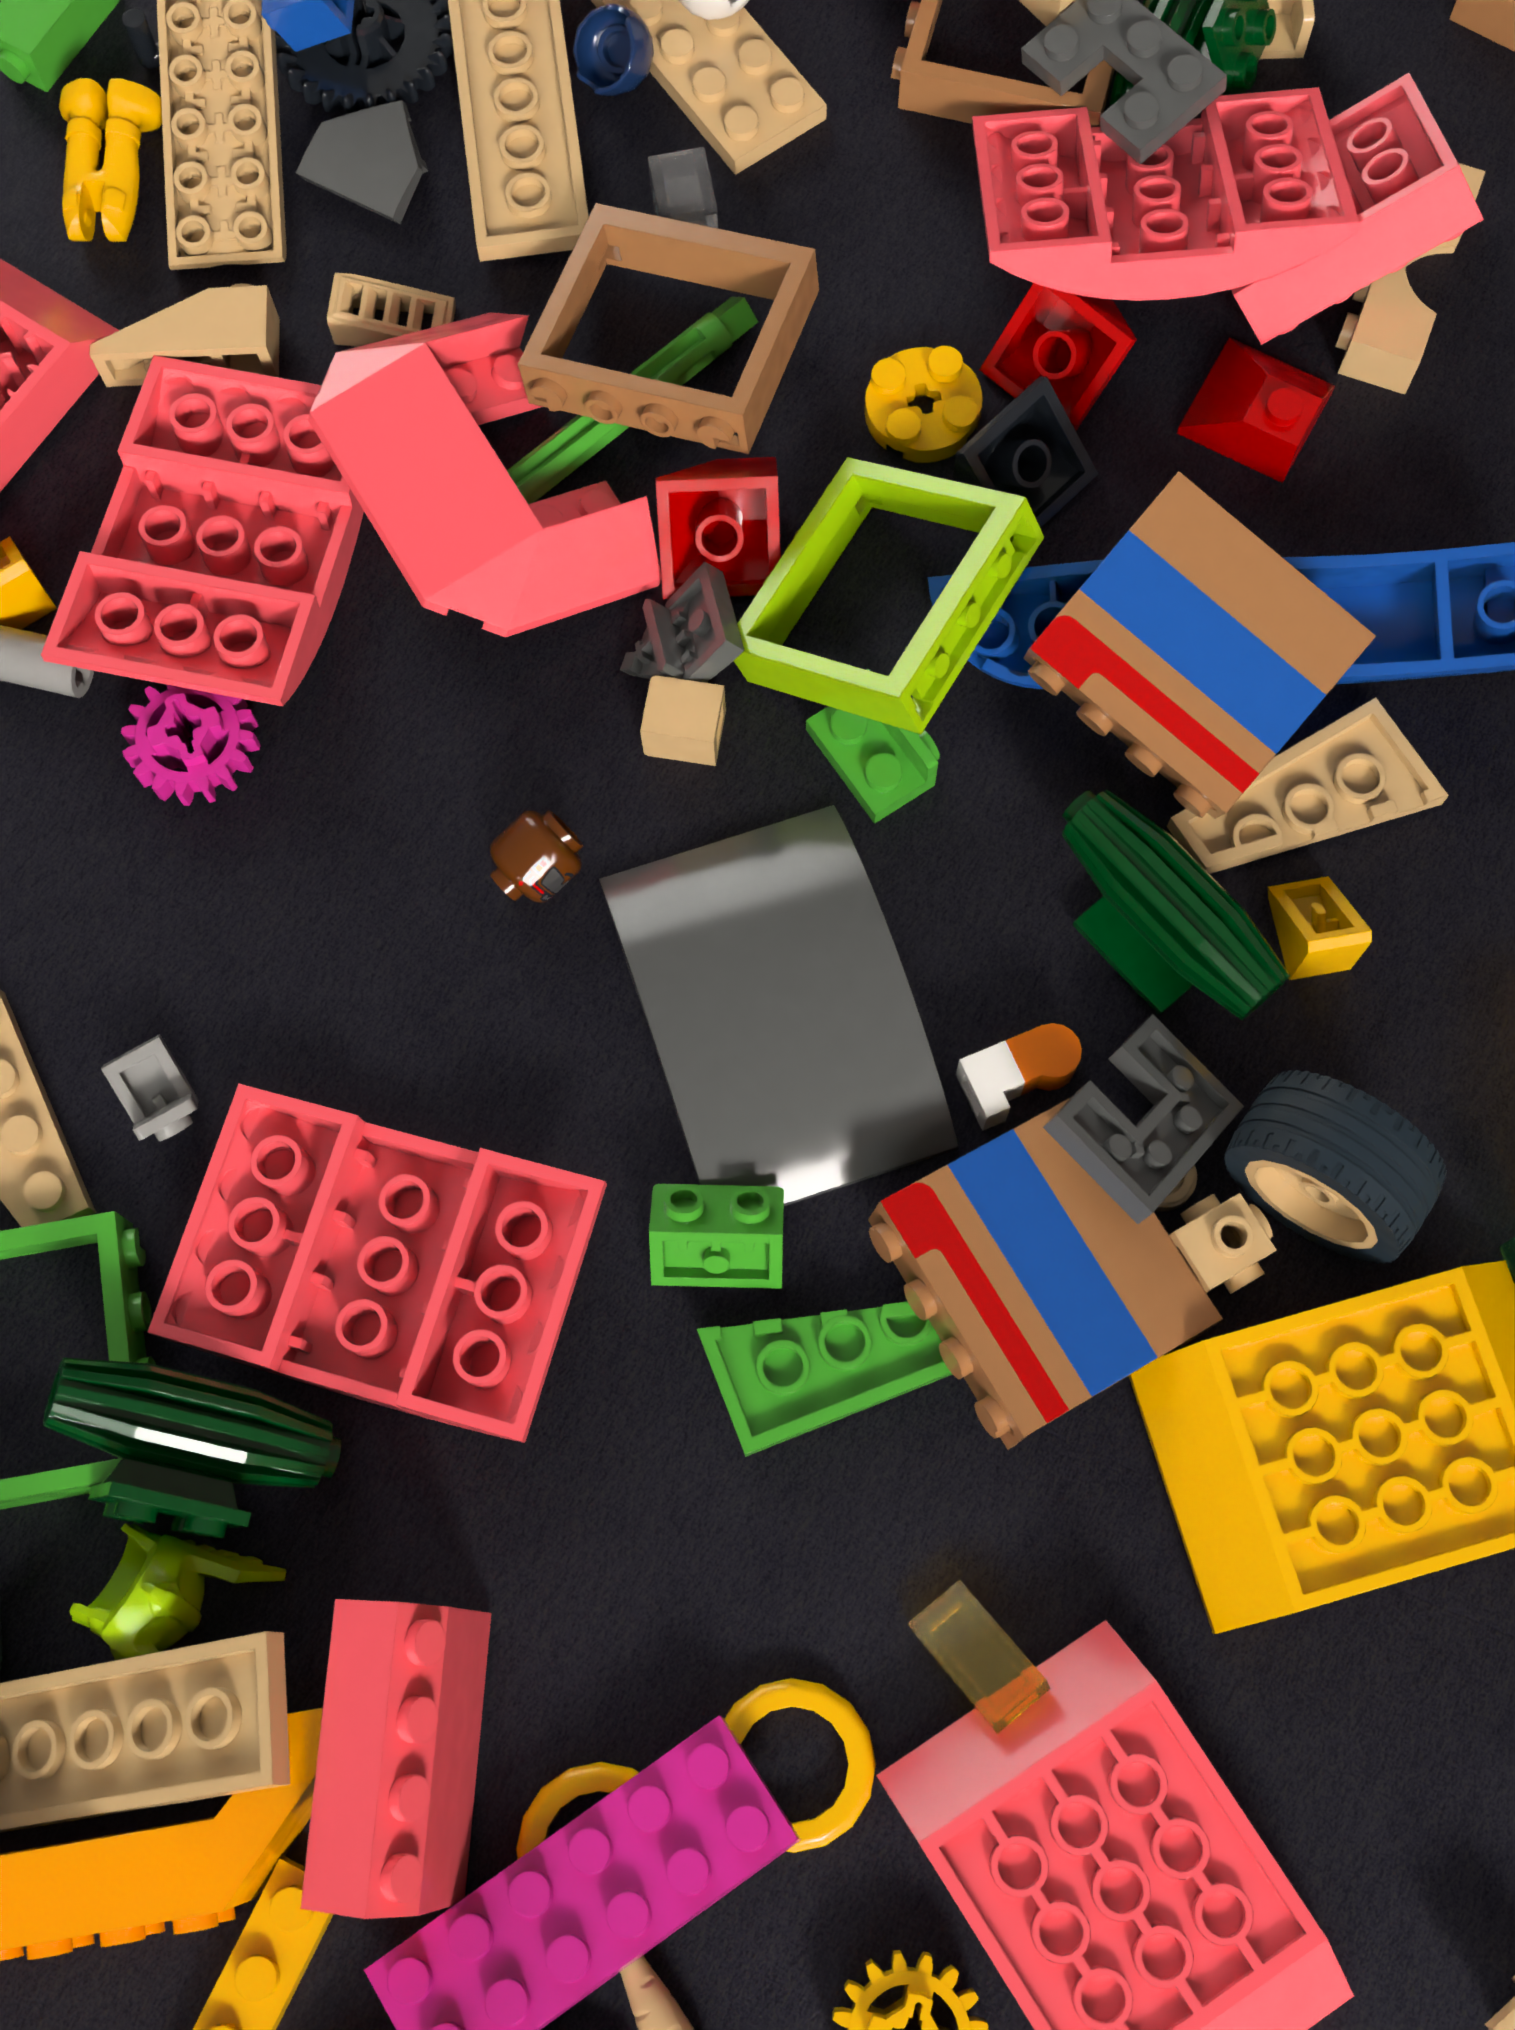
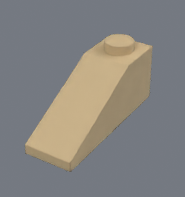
[89,283,280,387]

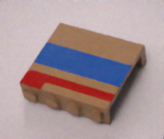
[1023,471,1376,819]
[868,1098,1223,1450]

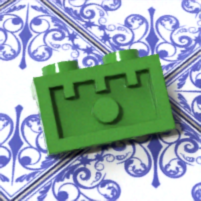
[806,669,940,824]
[649,1184,784,1289]

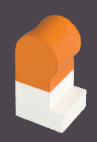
[956,1023,1082,1131]

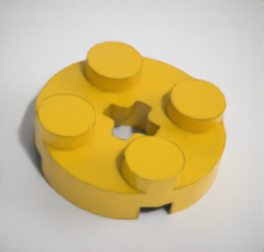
[865,345,983,463]

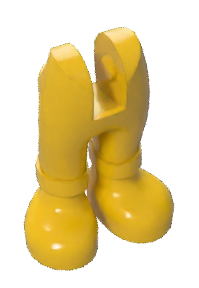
[59,78,162,242]

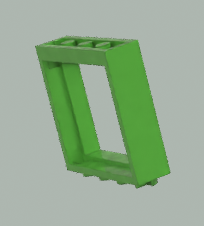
[0,1211,156,1510]

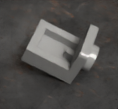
[101,1034,199,1141]

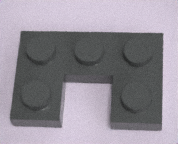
[1021,0,1227,164]
[1043,1014,1244,1224]

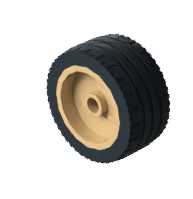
[1224,1070,1447,1264]

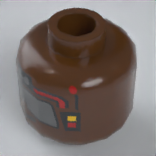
[490,810,583,903]

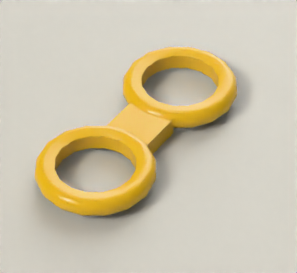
[516,1678,876,1860]

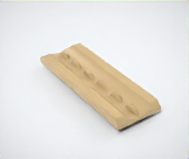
[157,0,287,270]

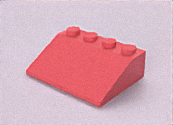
[1231,73,1484,345]
[300,1599,492,1919]

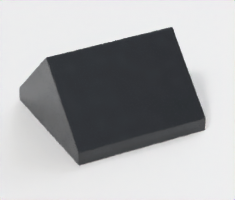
[953,376,1098,542]

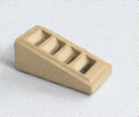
[327,272,456,347]

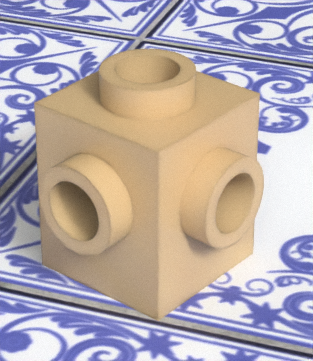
[1169,1193,1276,1294]

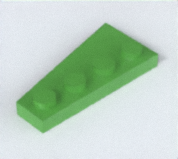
[697,1301,953,1457]

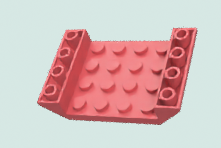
[876,1620,1354,2030]

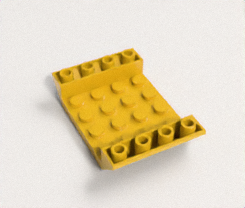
[1129,1260,1515,1634]

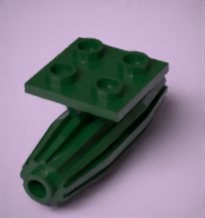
[1109,0,1276,107]
[1062,790,1290,1020]
[43,1357,342,1539]

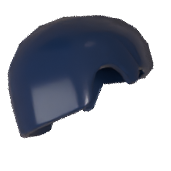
[573,3,654,96]

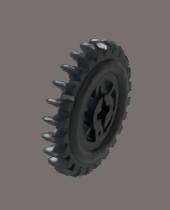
[275,0,454,114]

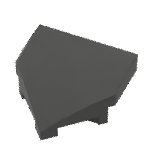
[296,100,428,224]
[620,562,745,683]

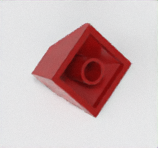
[979,283,1137,431]
[1177,337,1335,483]
[656,457,781,599]

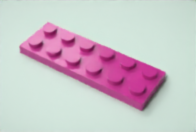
[364,1715,801,2030]

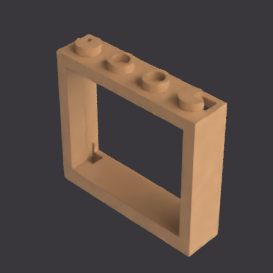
[891,0,1115,127]
[518,203,819,454]

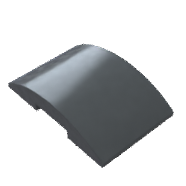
[599,805,959,1206]

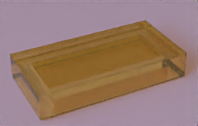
[907,1580,1051,1734]

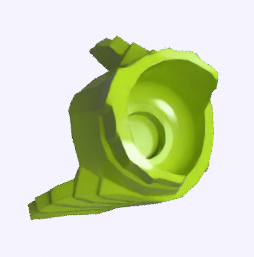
[69,1523,286,1661]

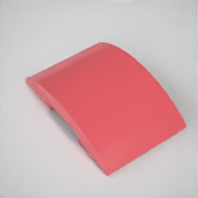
[972,87,1359,301]
[41,355,364,707]
[147,1084,607,1443]

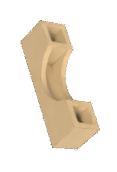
[1335,163,1486,395]

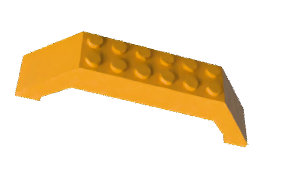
[0,1708,323,1961]

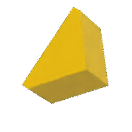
[0,536,57,629]
[1268,876,1372,980]

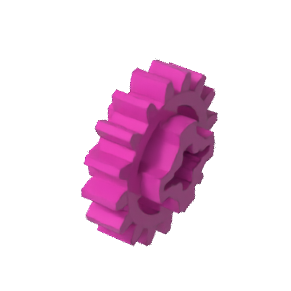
[121,685,260,806]

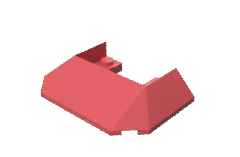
[308,313,662,638]

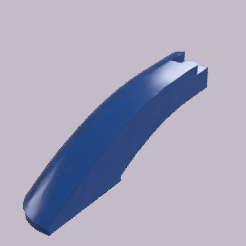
[928,542,1515,689]

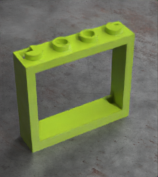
[734,457,1044,734]

